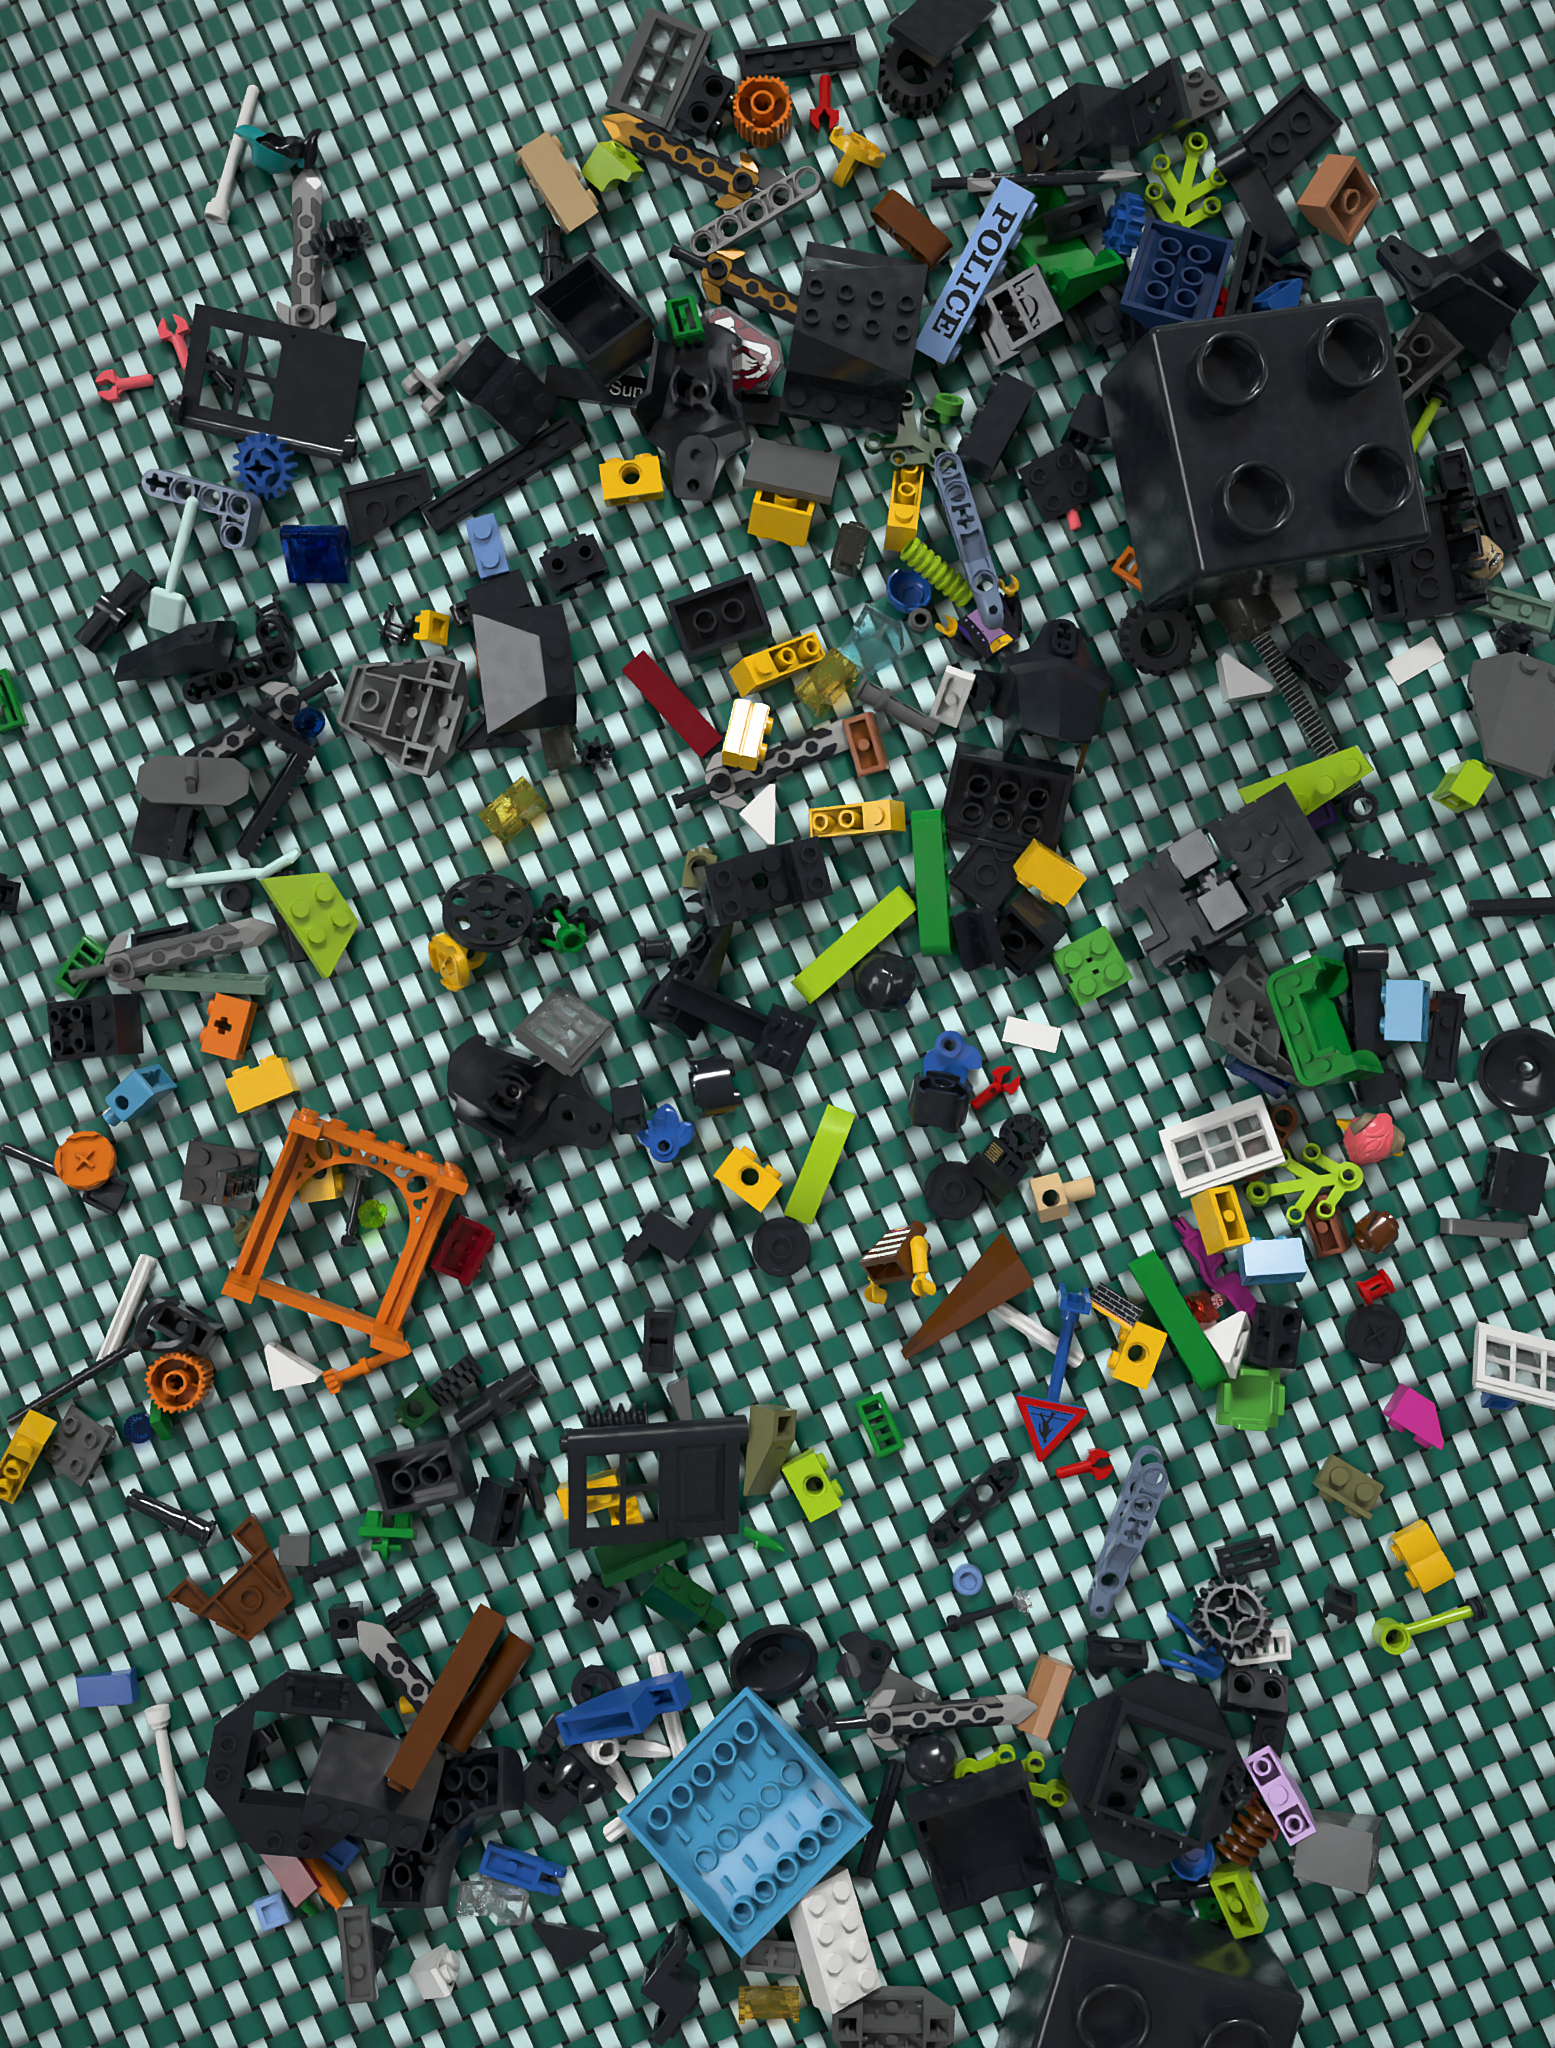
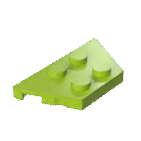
[260,872,359,979]

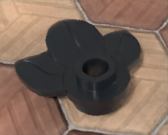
[835,1631,892,1692]

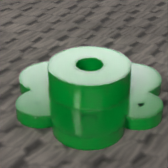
[1195,1897,1223,1921]

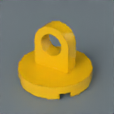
[829,126,886,188]
[428,932,487,992]

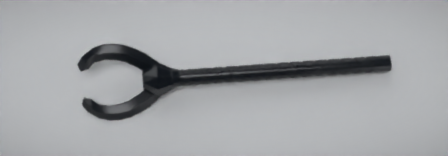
[7,1296,196,1426]

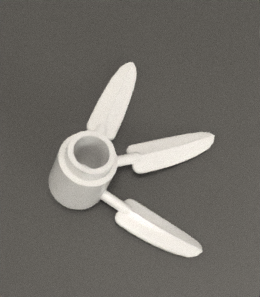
[582,1738,672,1804]

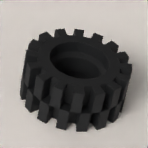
[428,1353,485,1407]

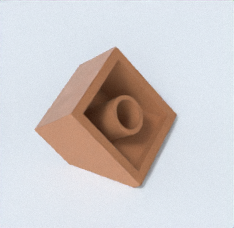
[1296,154,1380,246]

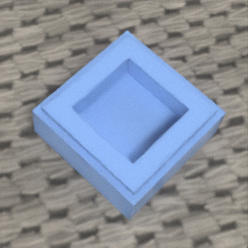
[253,1890,294,1932]

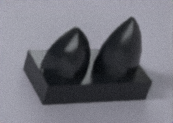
[1084,1635,1149,1681]
[554,1744,618,1804]

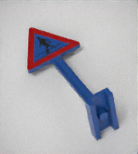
[1016,1282,1092,1462]

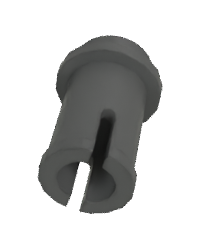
[908,608,932,634]

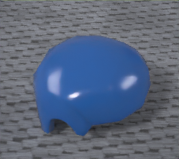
[886,568,933,614]
[1170,1830,1215,1882]

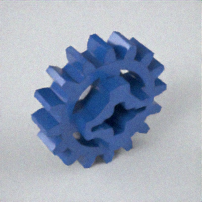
[1101,192,1145,261]
[233,432,298,500]

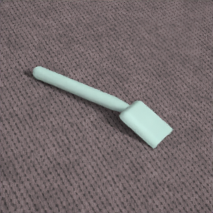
[147,496,199,633]
[166,848,300,889]

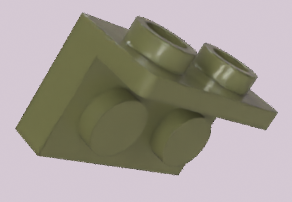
[1312,1453,1385,1520]

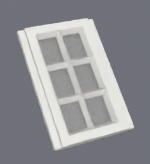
[1158,1094,1286,1199]
[1472,1322,1555,1410]

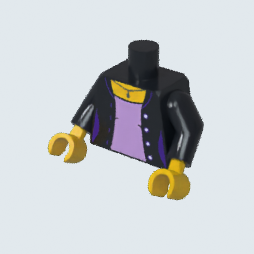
[935,574,1023,666]

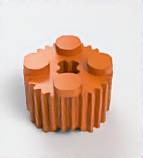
[733,75,793,149]
[144,1348,214,1414]

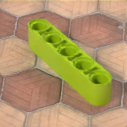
[790,885,917,1004]

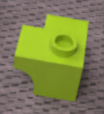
[580,141,644,192]

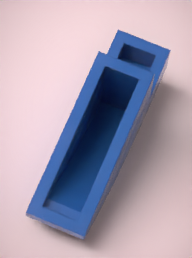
[554,1670,692,1746]

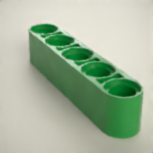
[911,808,954,957]
[1127,1249,1229,1393]

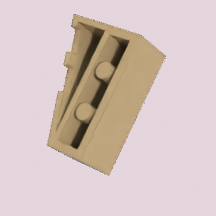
[514,131,599,235]

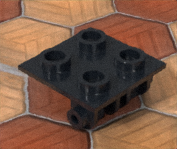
[1018,441,1097,524]

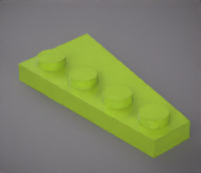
[1237,745,1374,816]

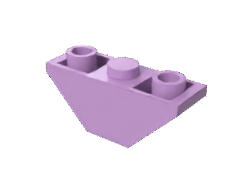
[1243,1745,1318,1846]

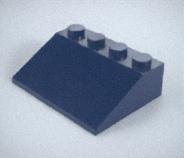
[1119,217,1235,330]

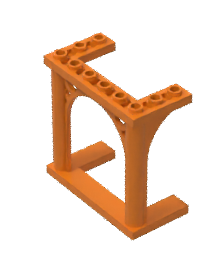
[221,1107,469,1357]

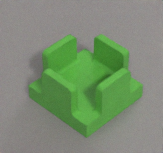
[1215,1364,1285,1431]

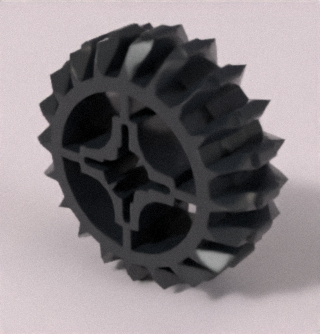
[1190,1576,1274,1660]

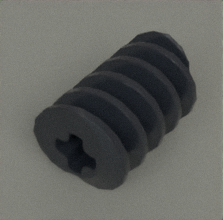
[586,1401,648,1428]

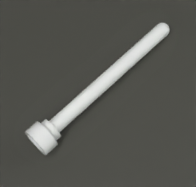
[204,85,259,225]
[144,1704,187,1849]

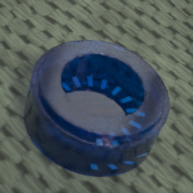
[294,706,325,738]
[124,1412,156,1444]

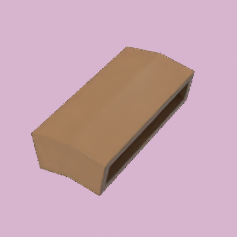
[1015,1653,1075,1741]

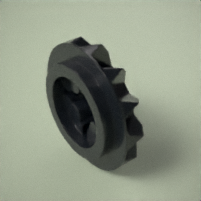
[999,1114,1047,1161]
[571,1664,619,1705]

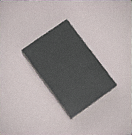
[742,437,841,505]

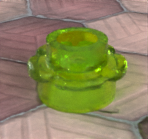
[357,1199,387,1228]

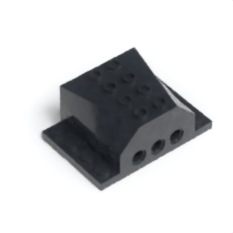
[779,241,928,436]

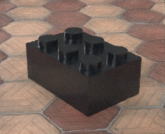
[956,372,1036,484]
[666,572,772,665]
[368,1429,479,1517]

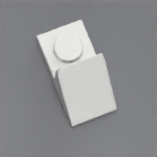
[929,665,975,728]

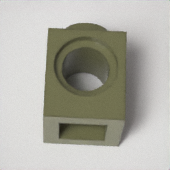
[681,847,718,891]

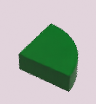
[150,1400,173,1441]

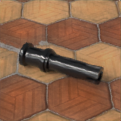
[124,1488,217,1547]

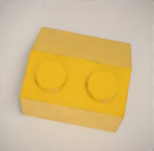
[747,489,817,547]

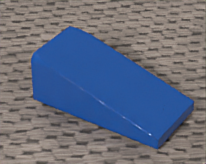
[75,1668,140,1708]

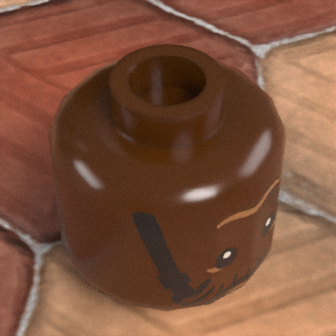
[1353,1210,1399,1255]

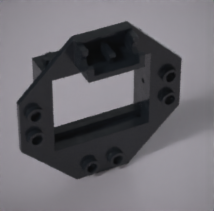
[203,1669,396,1859]
[1060,1669,1247,1870]

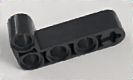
[1214,139,1302,260]
[182,614,297,705]
[1343,943,1389,1061]

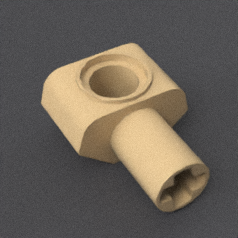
[1029,1172,1096,1223]

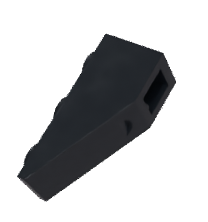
[1333,849,1436,896]

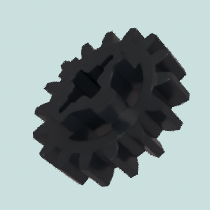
[308,217,374,265]

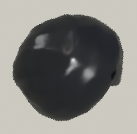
[853,951,916,1013]

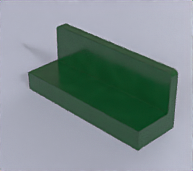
[594,1538,690,1589]

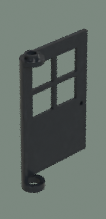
[168,303,366,465]
[559,1414,749,1549]

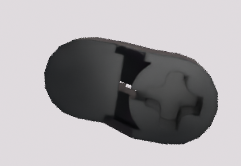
[244,1723,279,1776]

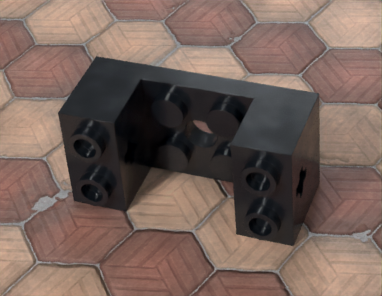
[693,836,833,926]

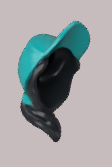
[233,125,322,175]

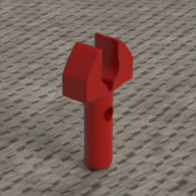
[809,74,839,134]
[970,1066,1020,1111]
[1056,1447,1114,1480]

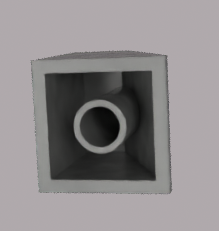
[1289,1809,1383,1895]

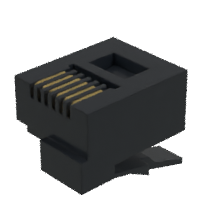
[962,1136,1029,1208]

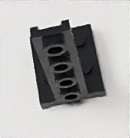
[235,702,317,860]
[659,972,817,1077]
[179,1140,263,1211]

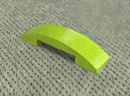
[783,1104,855,1225]

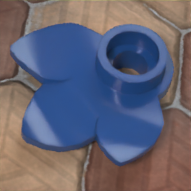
[923,1030,982,1084]
[636,1104,695,1163]

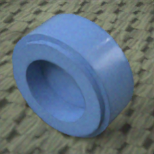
[952,1563,983,1596]

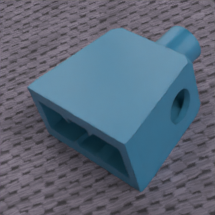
[103,1064,178,1127]

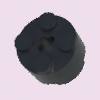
[687,1054,741,1120]
[907,1070,973,1133]

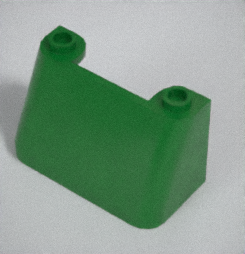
[1004,186,1124,313]
[1266,955,1384,1087]

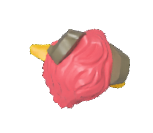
[1336,1112,1405,1167]

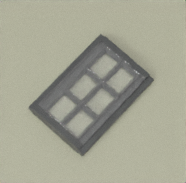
[605,7,713,134]
[512,987,615,1077]

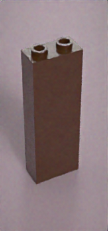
[384,1603,507,1793]

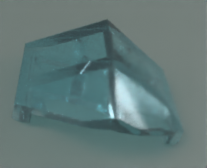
[837,603,905,675]

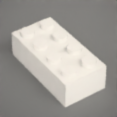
[787,1864,882,2014]

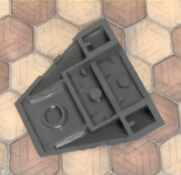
[1467,651,1555,782]
[336,655,470,778]
[1205,954,1315,1092]
[832,1986,955,2048]

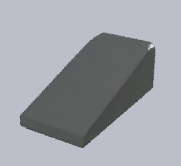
[666,1374,694,1421]

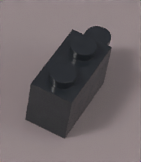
[449,568,536,628]

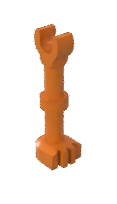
[321,1341,412,1395]

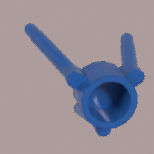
[1159,1612,1225,1680]

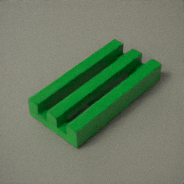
[664,295,705,347]
[0,668,29,735]

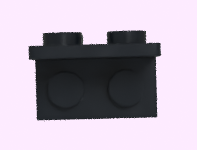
[130,796,203,864]
[1478,1146,1549,1216]

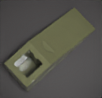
[743,1404,797,1496]

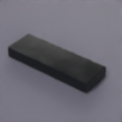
[1422,990,1466,1083]

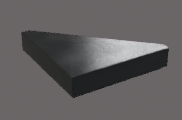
[456,712,533,750]
[531,1918,609,1971]

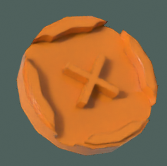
[54,1131,117,1191]

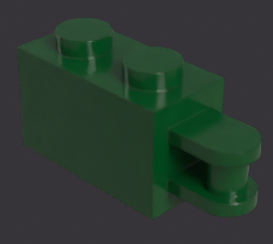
[639,1563,727,1637]

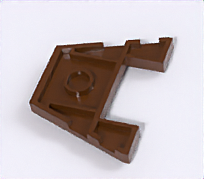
[166,1513,295,1642]

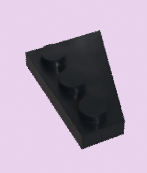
[338,467,434,548]

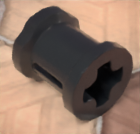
[640,935,671,963]

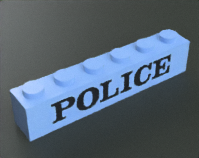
[915,177,1038,365]

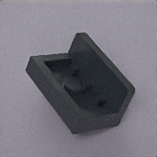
[949,907,1007,972]

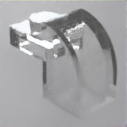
[455,1875,530,1926]

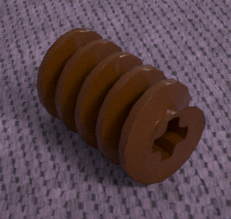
[1215,1796,1280,1867]

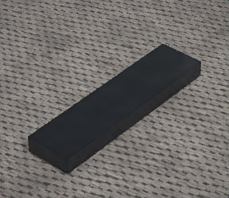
[738,34,859,81]

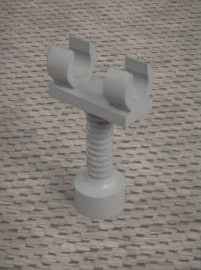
[401,339,472,417]

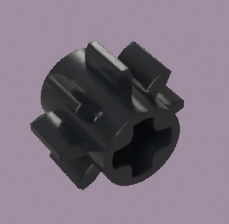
[1495,621,1534,655]
[576,736,614,775]
[496,1179,534,1216]

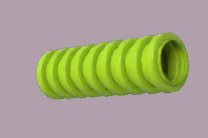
[900,538,973,608]

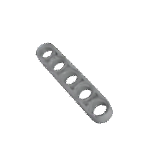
[690,166,822,260]

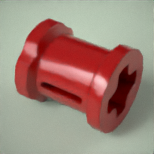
[1355,1269,1396,1306]

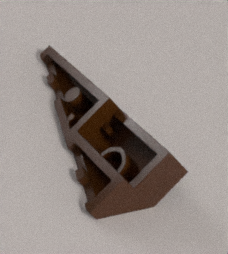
[901,1233,1035,1360]

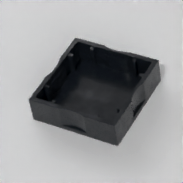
[905,1759,1059,1915]

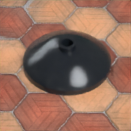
[1477,1027,1555,1116]
[729,1624,818,1700]

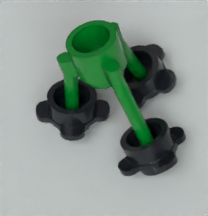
[526,892,599,956]

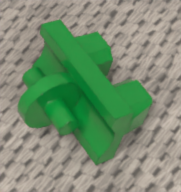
[358,1510,418,1561]

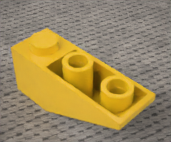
[884,458,925,552]
[729,631,827,698]
[808,799,906,839]
[0,1409,57,1504]

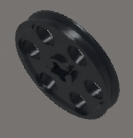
[442,874,533,953]

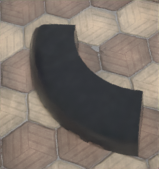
[376,1746,524,1909]

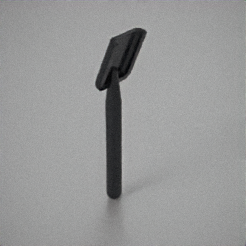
[0,1142,129,1216]

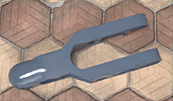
[934,451,1004,630]
[1088,1445,1168,1619]

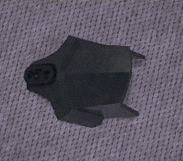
[1376,227,1542,373]
[630,323,751,501]
[990,619,1114,774]
[447,1033,614,1164]

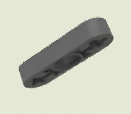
[1439,1217,1528,1239]

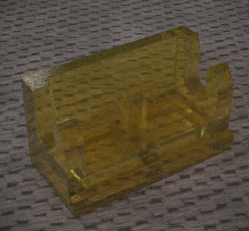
[793,647,859,719]
[477,776,549,845]
[738,1986,799,2024]

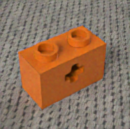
[199,993,258,1060]

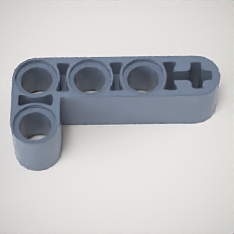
[142,469,262,549]

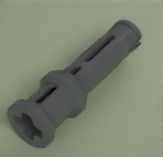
[852,675,940,739]

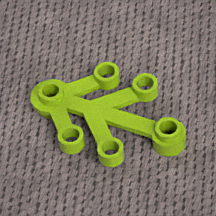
[1144,132,1227,228]
[1245,1143,1363,1226]
[954,1744,1069,1807]

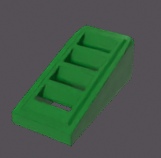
[53,934,107,999]
[854,1391,907,1460]

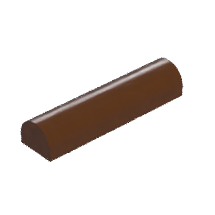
[442,1631,535,1754]

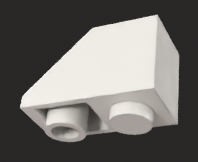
[409,1943,460,1999]

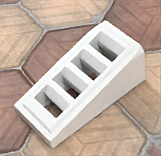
[1226,1628,1292,1666]

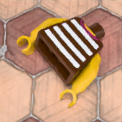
[858,1220,936,1304]

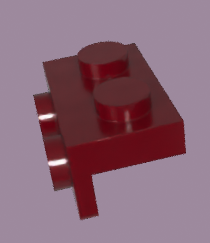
[430,1212,496,1287]

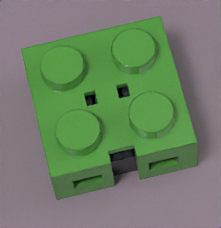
[1049,926,1133,1007]

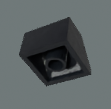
[996,888,1068,978]

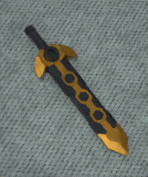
[601,112,789,214]
[669,243,798,325]

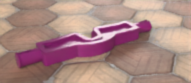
[1172,1216,1257,1323]

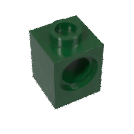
[393,1381,442,1432]

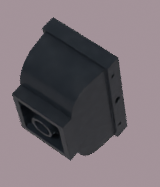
[530,252,655,389]

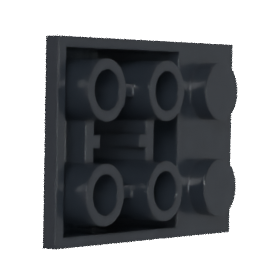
[1060,393,1114,455]
[47,994,144,1062]

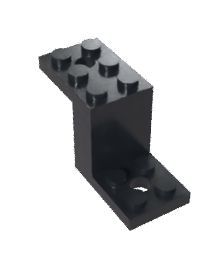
[1013,59,1192,172]

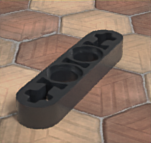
[927,1457,1020,1549]

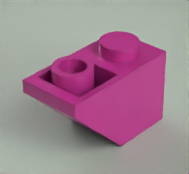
[1382,1383,1444,1450]

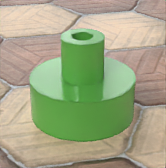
[932,393,964,424]

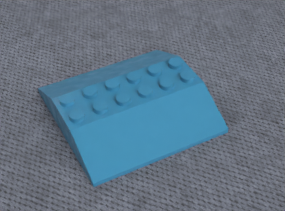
[618,1686,873,1958]

